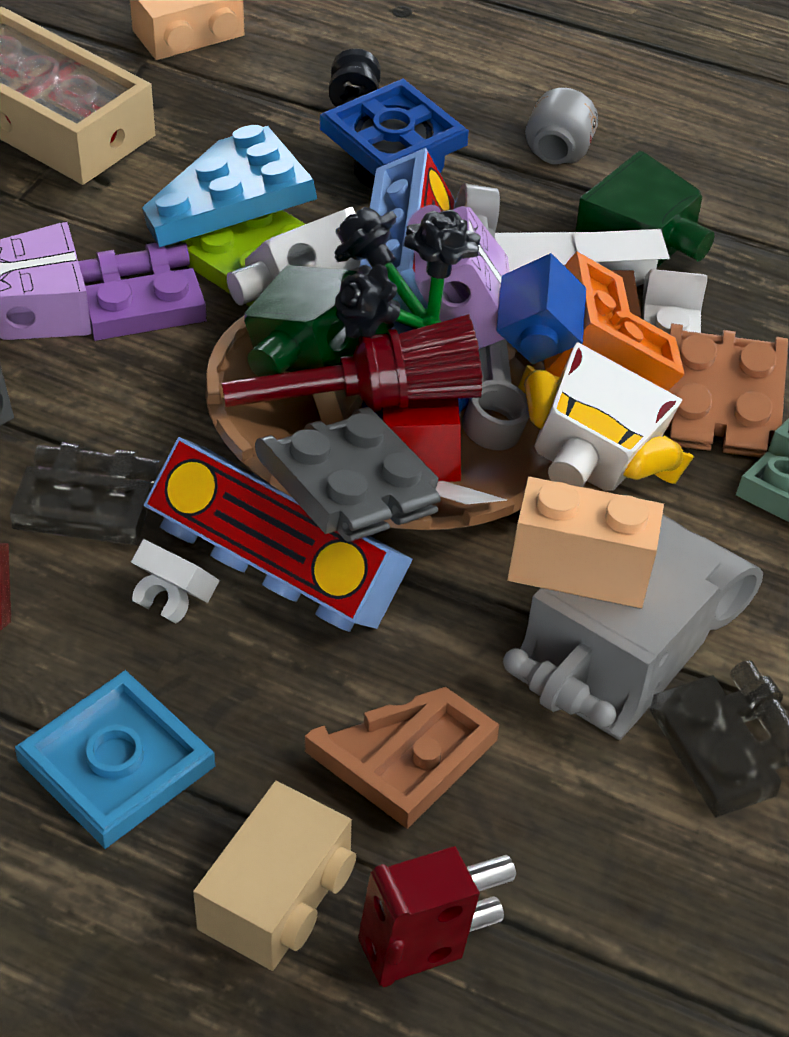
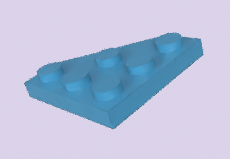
[142,125,317,248]

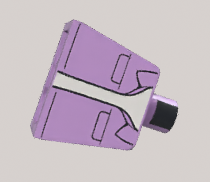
[408,205,509,349]
[0,222,92,340]

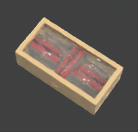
[0,6,156,185]

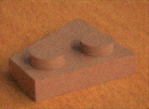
[305,687,499,829]

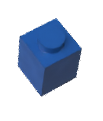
[496,253,586,365]

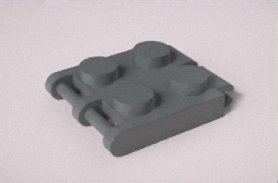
[255,407,441,542]

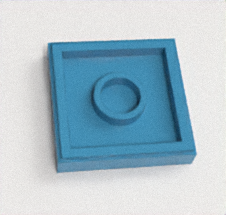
[15,670,216,849]

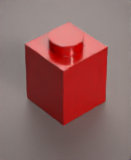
[383,399,461,482]

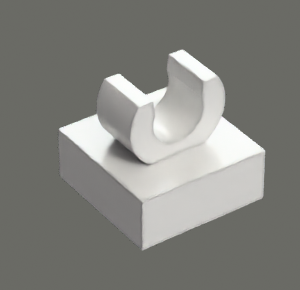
[131,539,220,623]

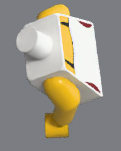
[518,342,694,491]

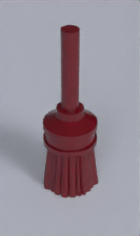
[222,314,483,412]

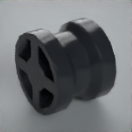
[329,48,381,107]

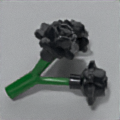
[334,207,481,339]

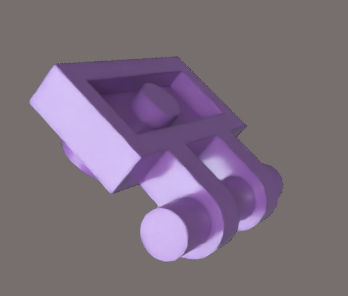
[78,243,207,341]

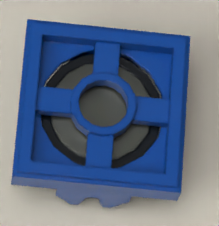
[320,78,469,189]

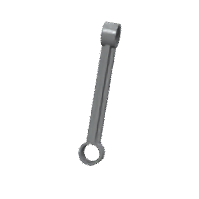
[455,183,529,450]

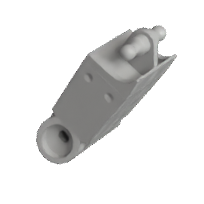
[503,494,763,741]

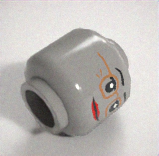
[525,88,598,164]

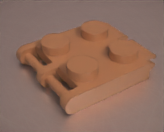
[666,323,788,458]

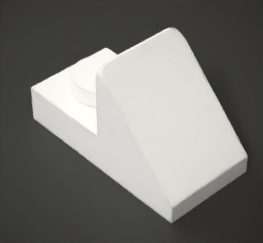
[642,269,707,334]

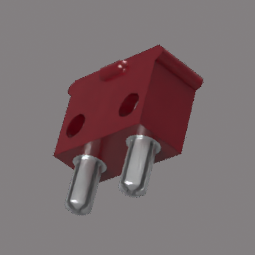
[358,846,516,987]

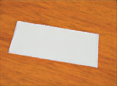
[573,229,670,262]
[436,481,507,505]

